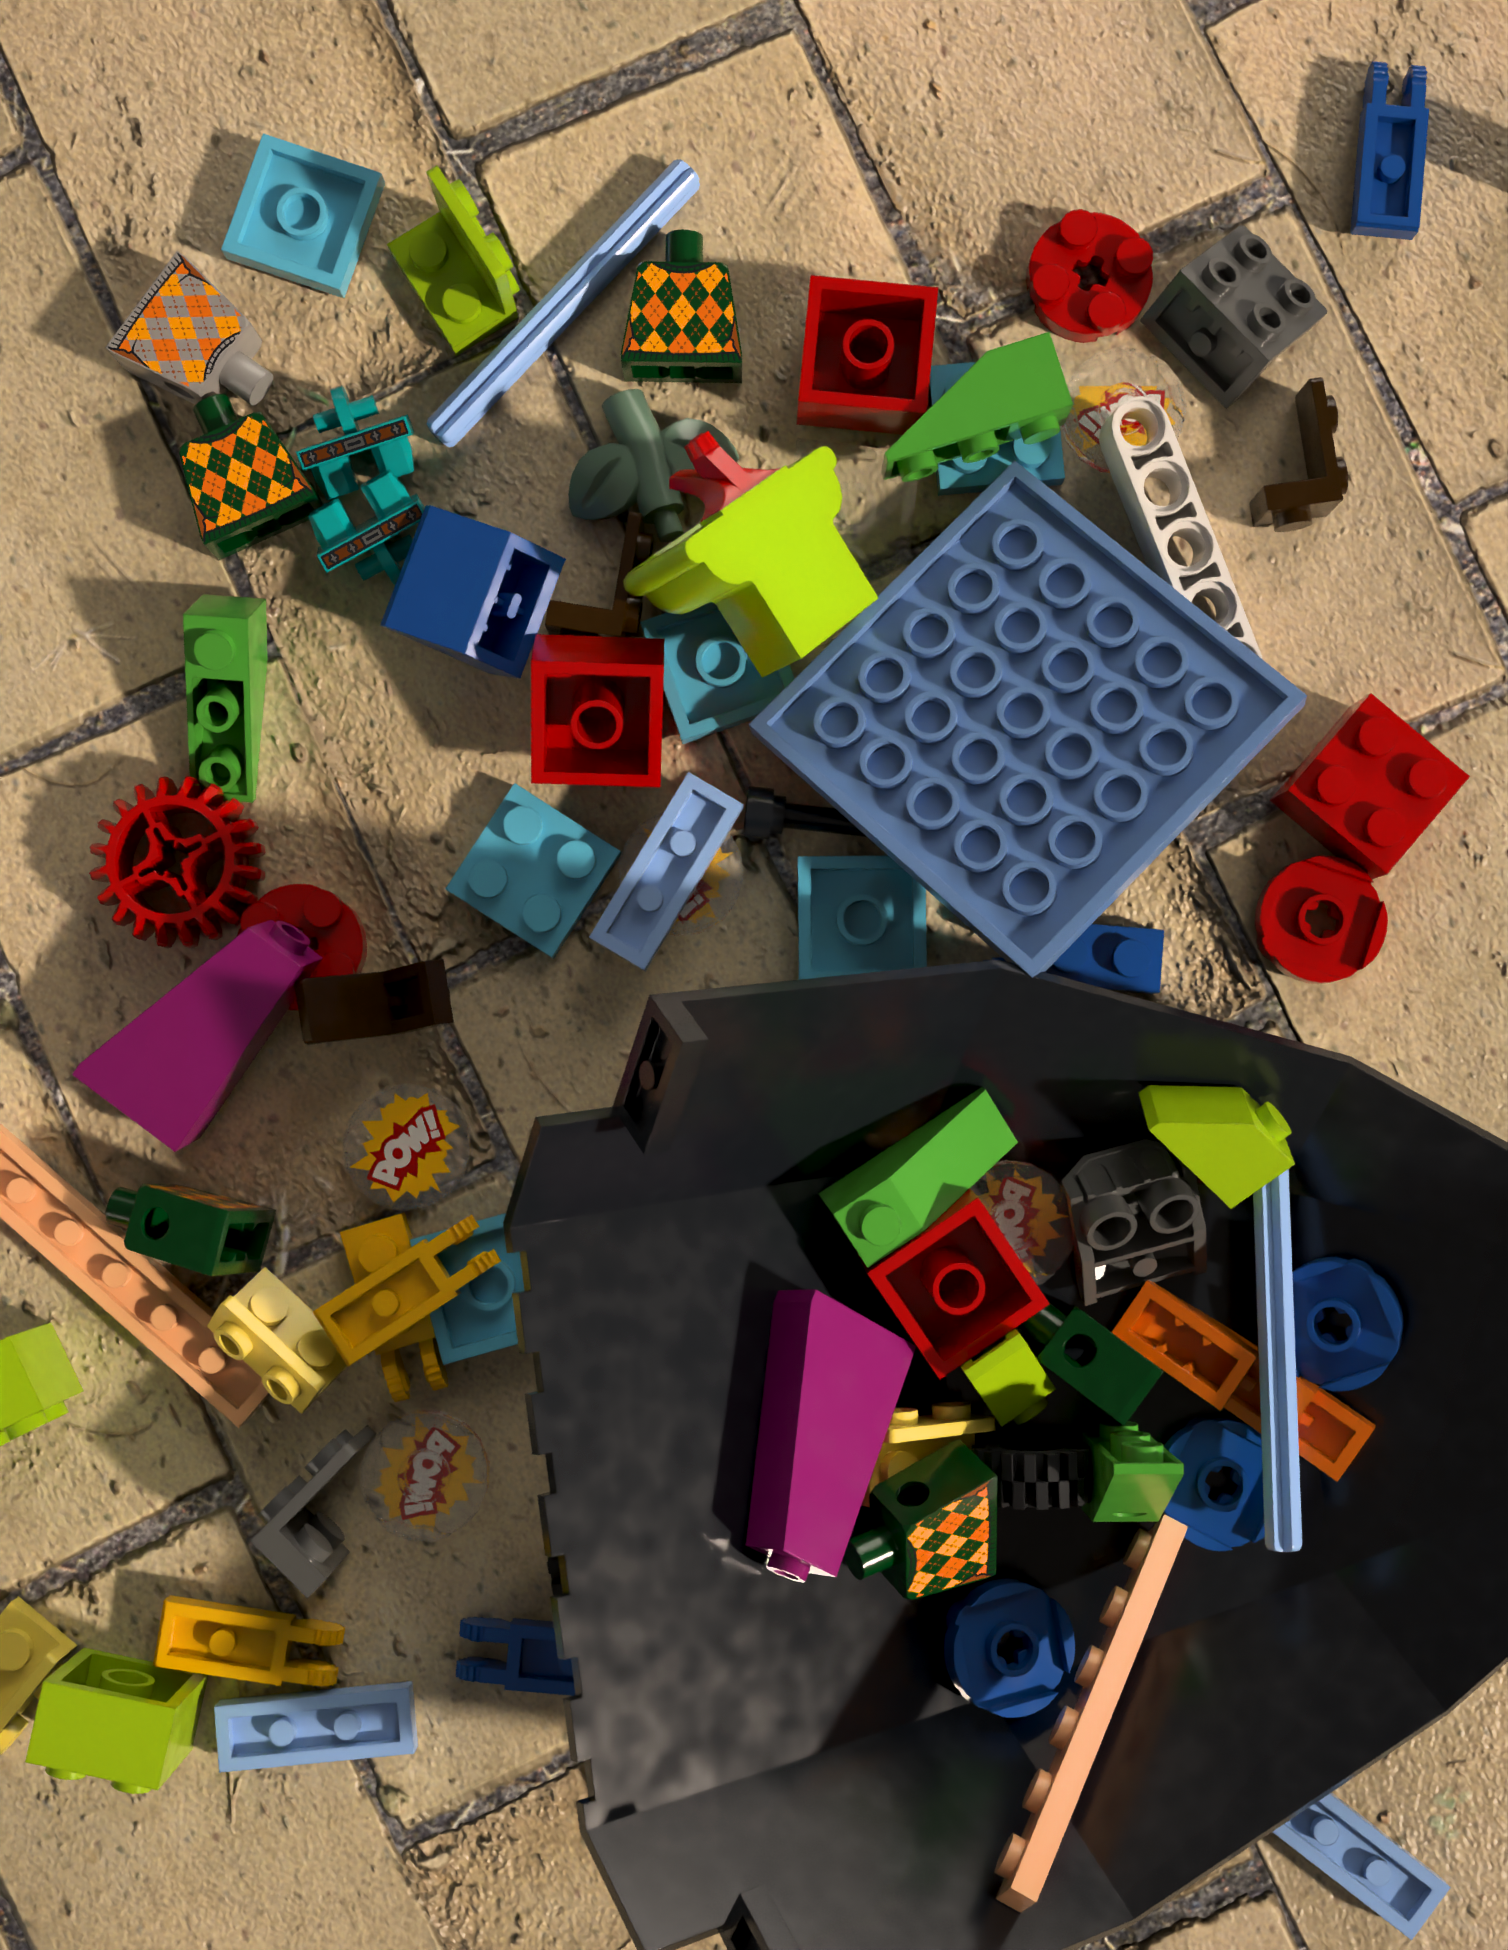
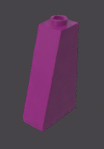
[72,920,323,1152]
[746,1289,916,1582]

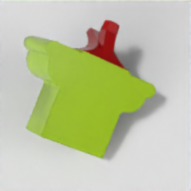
[624,431,878,677]

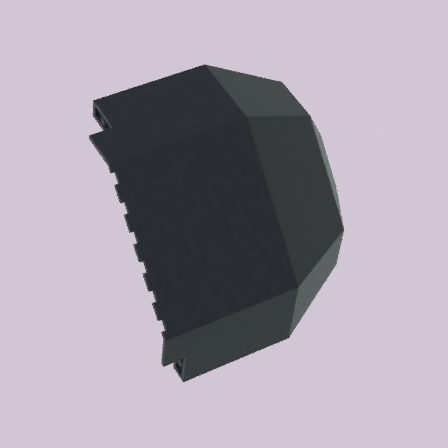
[503,960,1508,1950]

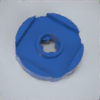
[1292,1257,1404,1391]
[1164,1416,1265,1551]
[944,1578,1075,1718]

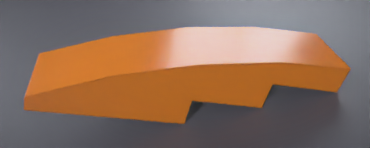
[1112,1279,1376,1482]

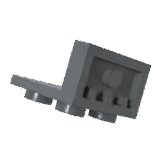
[1139,225,1327,409]
[250,1425,376,1598]

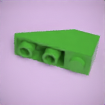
[881,332,1073,482]
[183,594,268,803]
[1081,1421,1184,1522]

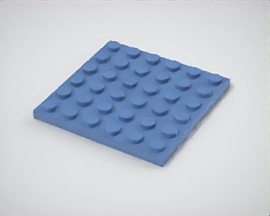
[748,460,1307,978]

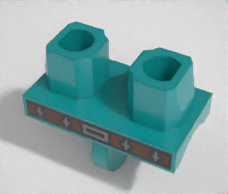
[296,385,415,500]
[309,469,425,585]

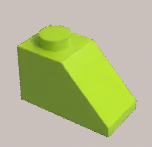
[1139,1085,1295,1209]
[960,1329,1056,1426]

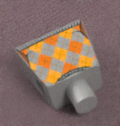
[105,251,273,405]

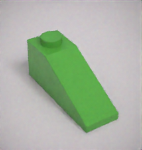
[818,1087,1018,1268]

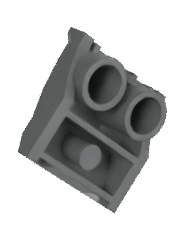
[1062,1139,1207,1306]

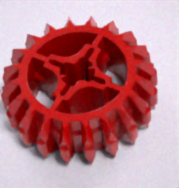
[89,776,266,948]

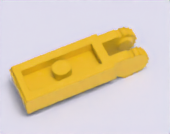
[340,1212,449,1403]
[313,1214,501,1367]
[153,1595,345,1687]

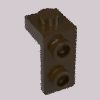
[1249,377,1348,532]
[545,511,654,637]
[294,959,454,1045]

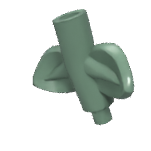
[568,389,740,542]

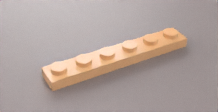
[0,1124,270,1428]
[995,1514,1188,1913]

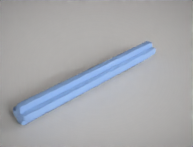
[427,159,700,448]
[1253,1169,1302,1552]

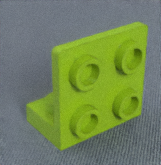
[387,165,520,356]

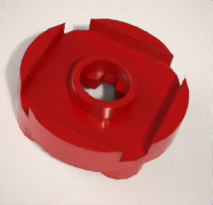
[1026,209,1154,343]
[1255,856,1388,984]
[237,884,367,1011]

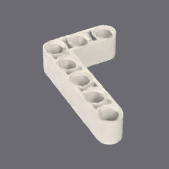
[1099,396,1262,659]

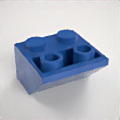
[380,505,566,679]

